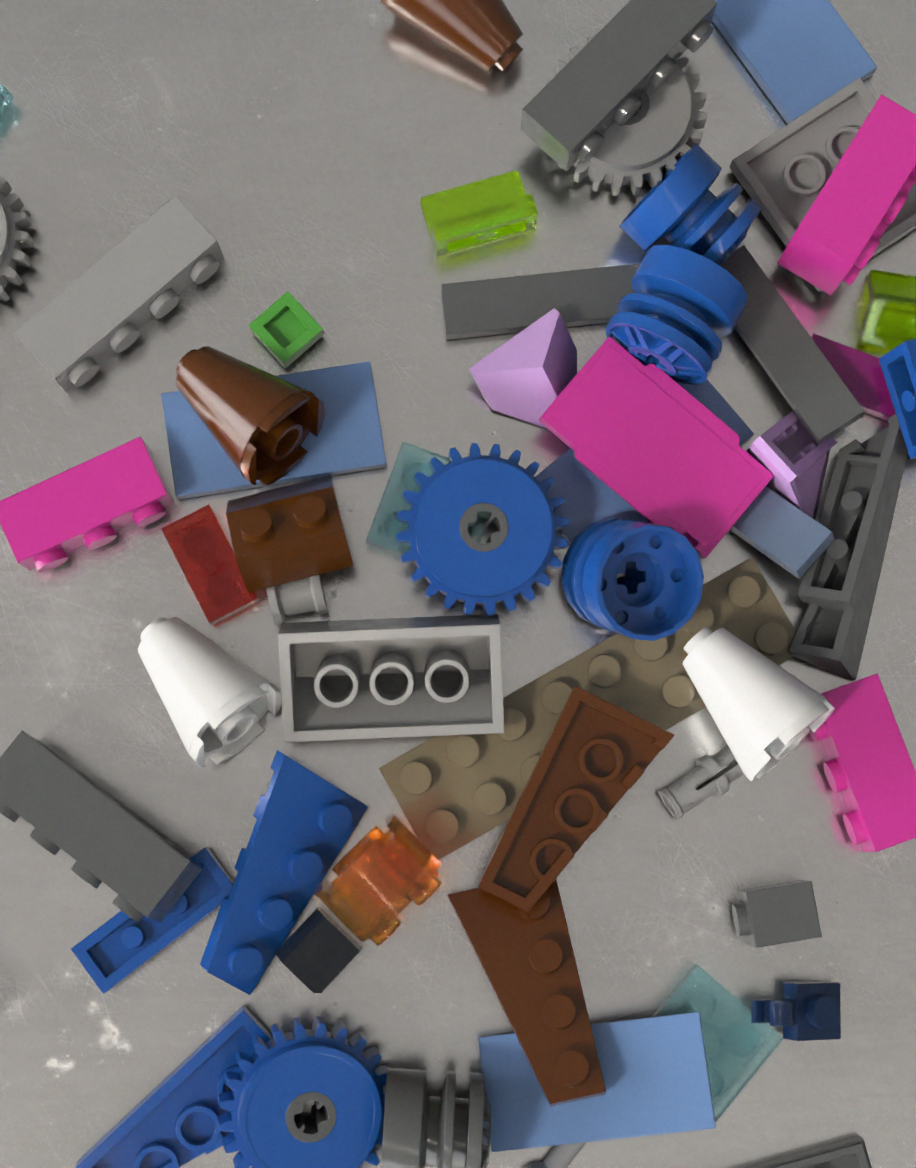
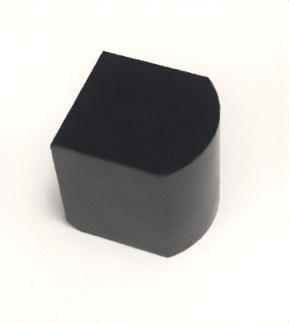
[275,907,362,993]

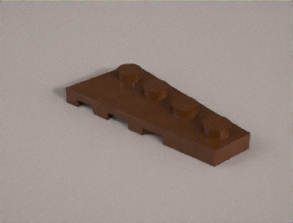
[477,686,675,912]
[448,879,606,1107]

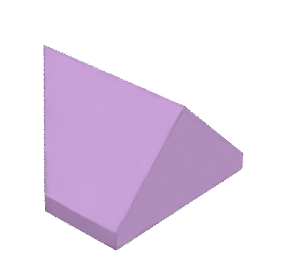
[468,308,577,430]
[746,410,837,520]

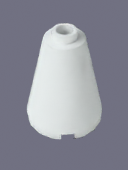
[138,617,282,767]
[682,627,835,782]

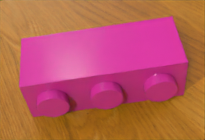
[0,436,175,572]
[808,673,916,852]

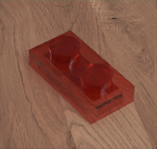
[161,504,259,625]

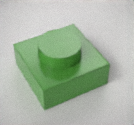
[248,291,324,369]

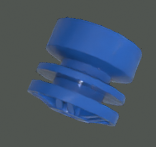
[619,144,762,266]
[606,245,748,385]
[561,517,704,641]

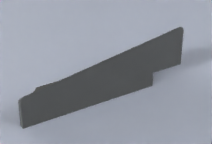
[789,414,908,680]

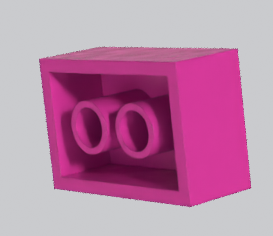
[777,94,916,296]

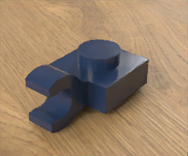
[751,981,841,1041]

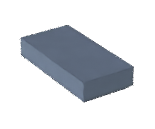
[730,486,834,579]

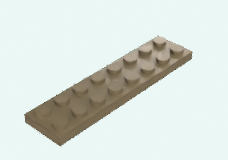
[379,557,796,863]

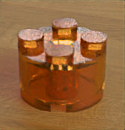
[314,814,441,946]

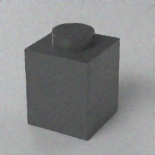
[732,880,822,948]

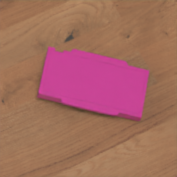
[538,336,774,559]

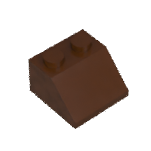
[226,475,354,593]

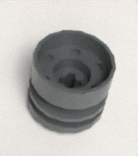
[381,1068,491,1168]

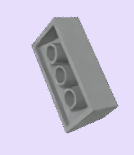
[278,614,504,742]

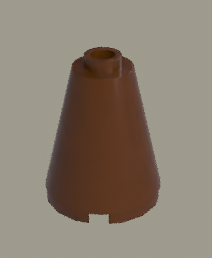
[380,0,523,73]
[176,346,326,486]

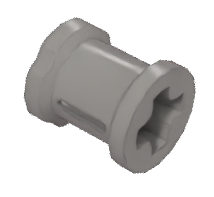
[266,575,328,625]

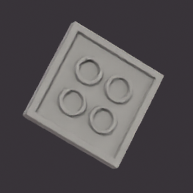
[729,77,916,292]

